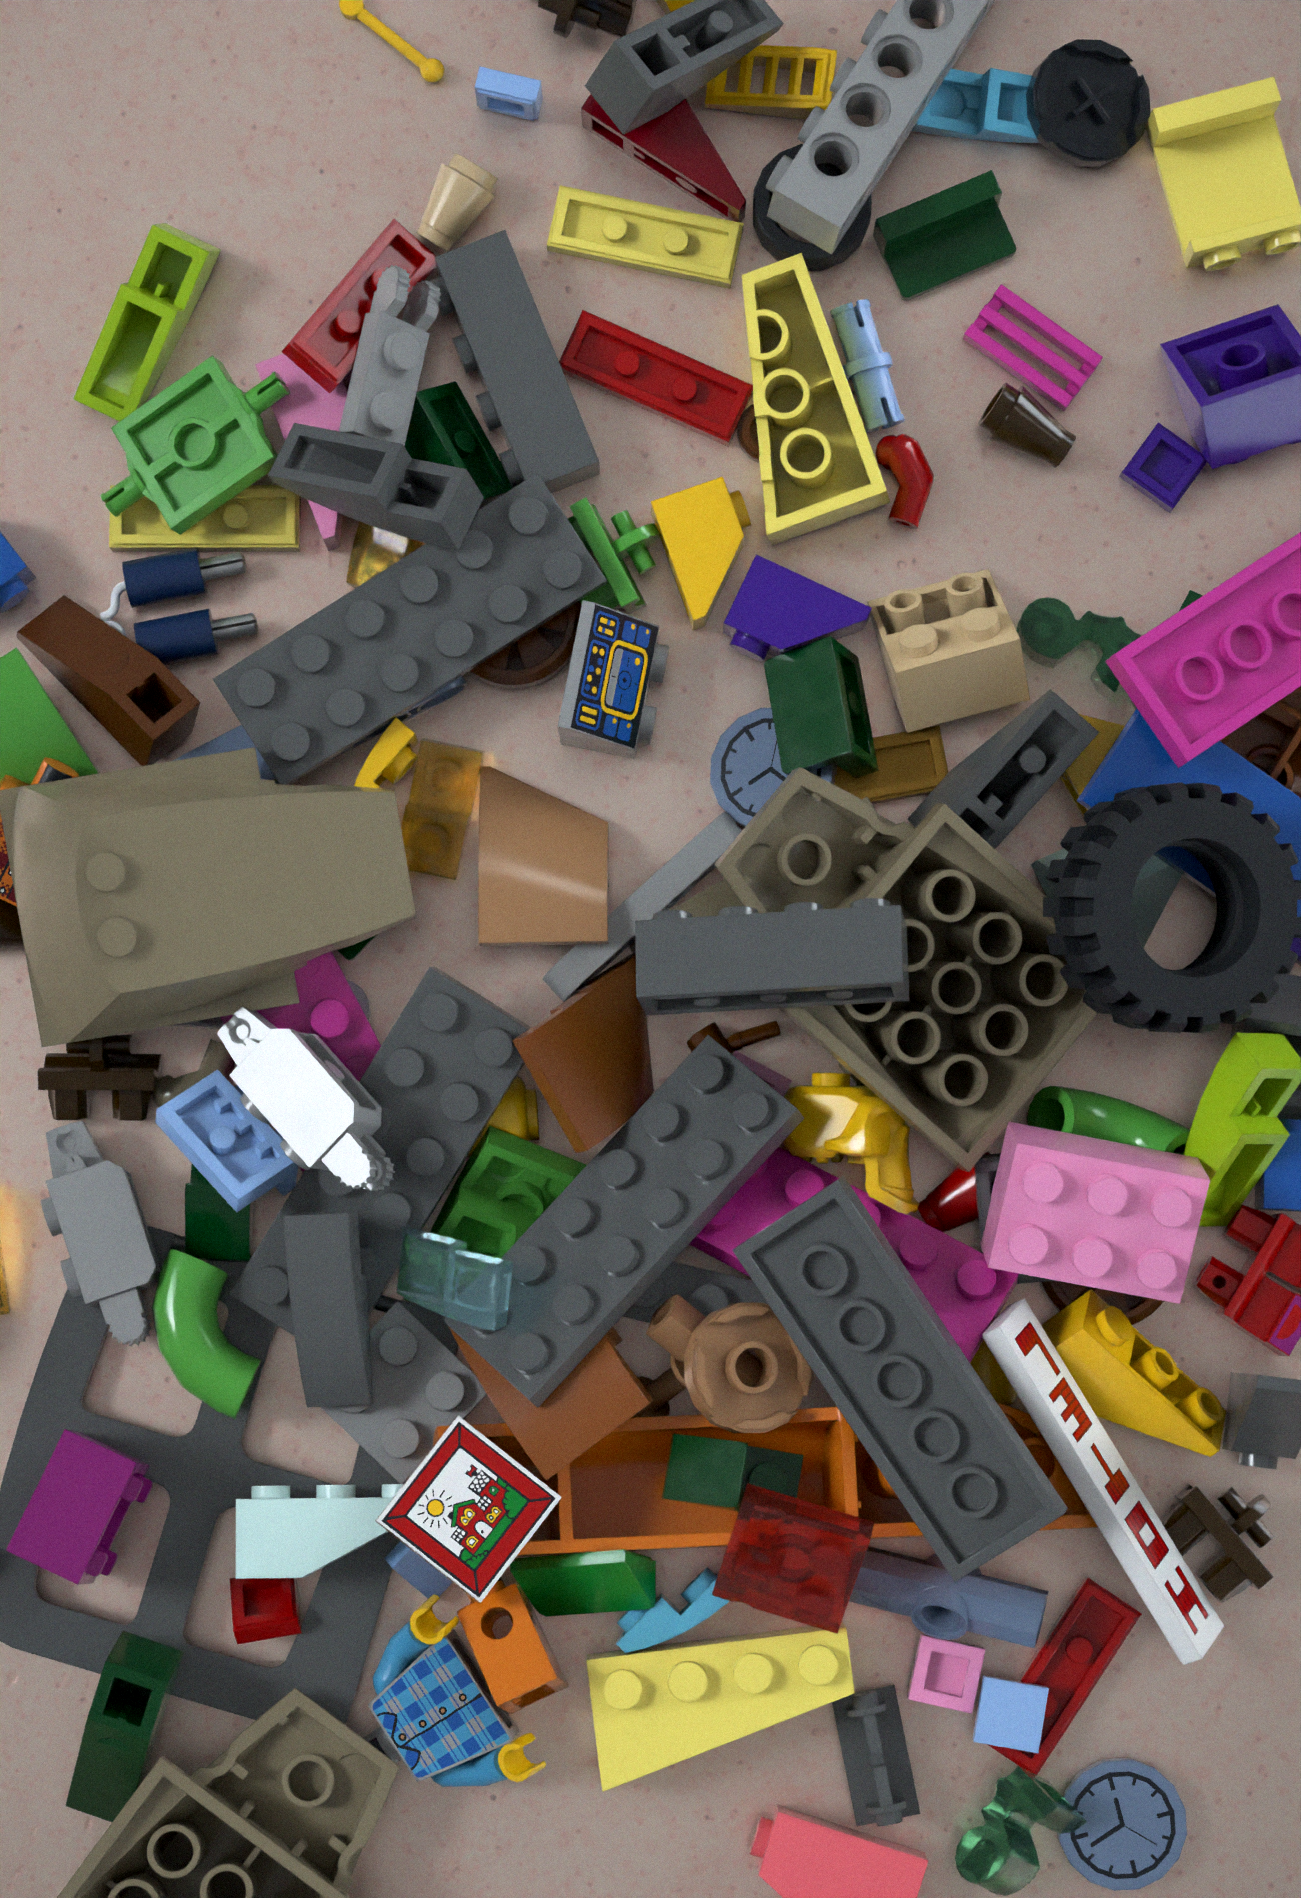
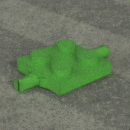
[100,355,290,535]

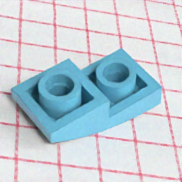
[616,1565,745,1653]

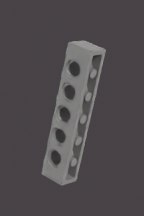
[766,0,995,255]

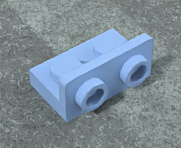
[155,1069,298,1213]

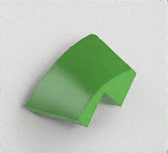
[0,648,100,785]
[403,1126,587,1303]

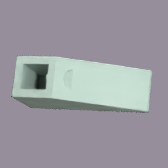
[236,1484,403,1579]

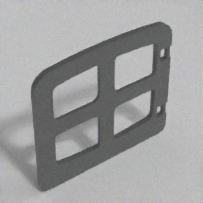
[0,1226,459,1724]

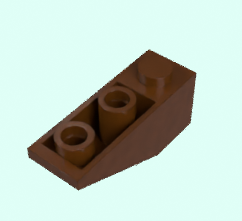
[16,595,201,766]

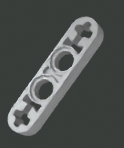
[543,812,742,1002]

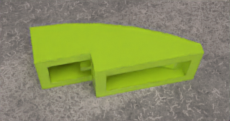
[73,223,221,422]
[1184,1032,1301,1227]

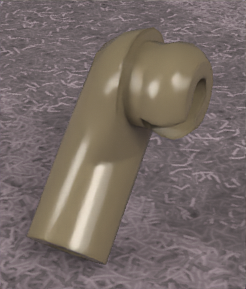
[153,1039,235,1107]

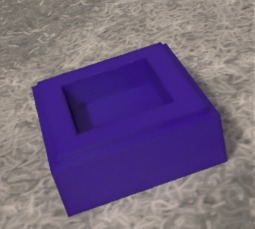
[1119,422,1207,513]

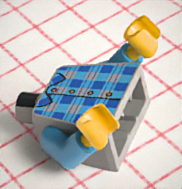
[363,1594,546,1787]

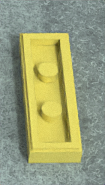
[547,185,744,289]
[109,485,301,552]

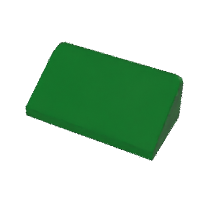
[510,1549,656,1617]

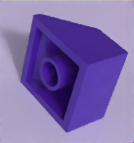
[1160,304,1301,469]

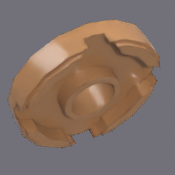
[684,1303,813,1433]

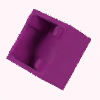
[6,1429,153,1585]

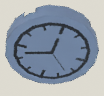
[710,708,837,827]
[1056,1758,1187,1891]

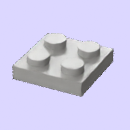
[321,1301,487,1484]

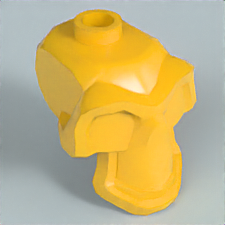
[783,1072,919,1215]

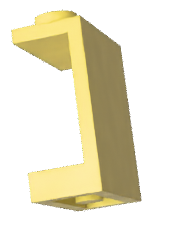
[1146,77,1301,271]

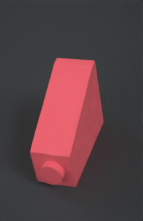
[749,1804,929,1898]

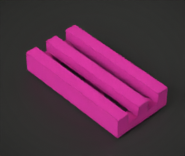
[963,284,1103,412]

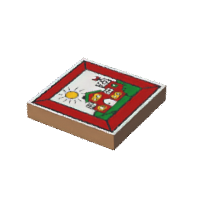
[375,1415,562,1603]

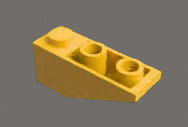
[1041,1290,1226,1457]

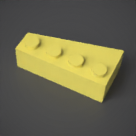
[742,253,891,546]
[586,1622,855,1792]

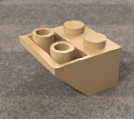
[867,569,1030,733]

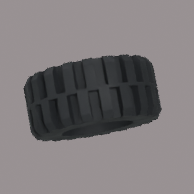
[1043,782,1301,1033]

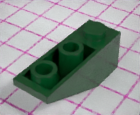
[66,1630,184,1822]

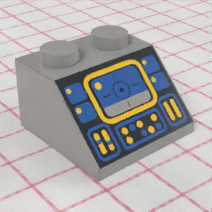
[557,600,669,759]

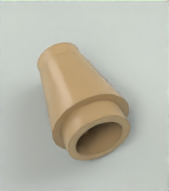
[416,153,498,252]

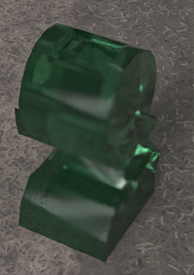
[1016,597,1141,702]
[955,1766,1087,1896]

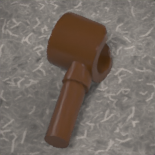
[687,1021,781,1054]

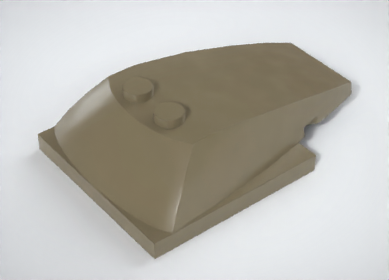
[0,747,416,1047]
[715,767,1098,1172]
[57,1688,400,1898]

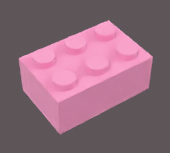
[980,1122,1210,1304]

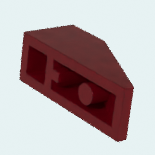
[581,94,746,223]

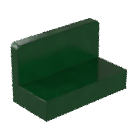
[873,170,1016,301]
[404,381,512,508]
[764,636,879,779]

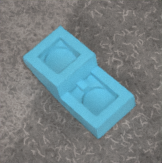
[912,68,1040,143]

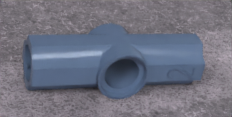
[845,1544,1049,1648]

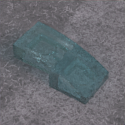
[397,1228,513,1331]

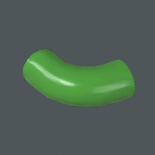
[1027,1086,1190,1155]
[152,1249,261,1419]

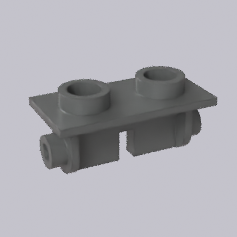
[832,1685,920,1827]

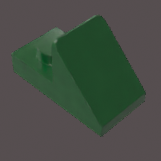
[185,1164,255,1263]
[662,1433,804,1520]

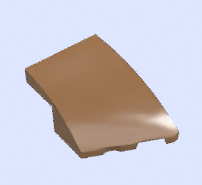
[478,766,609,946]

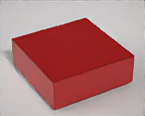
[230,1578,301,1645]

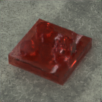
[712,1483,874,1634]

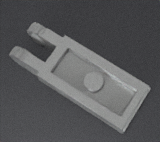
[339,265,441,446]

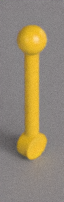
[339,0,445,83]

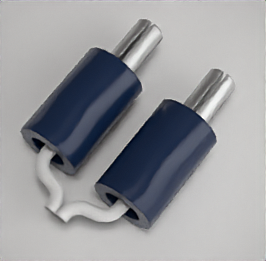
[100,547,258,665]

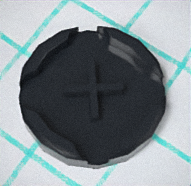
[1026,39,1151,167]

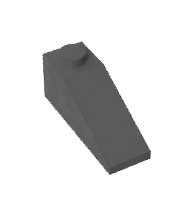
[585,0,784,135]
[908,689,1099,849]
[1222,1372,1301,1469]

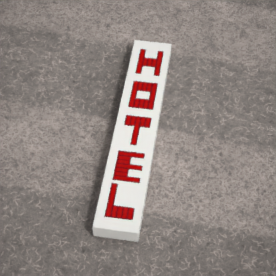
[982,1298,1224,1665]

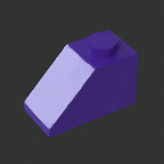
[723,554,872,661]

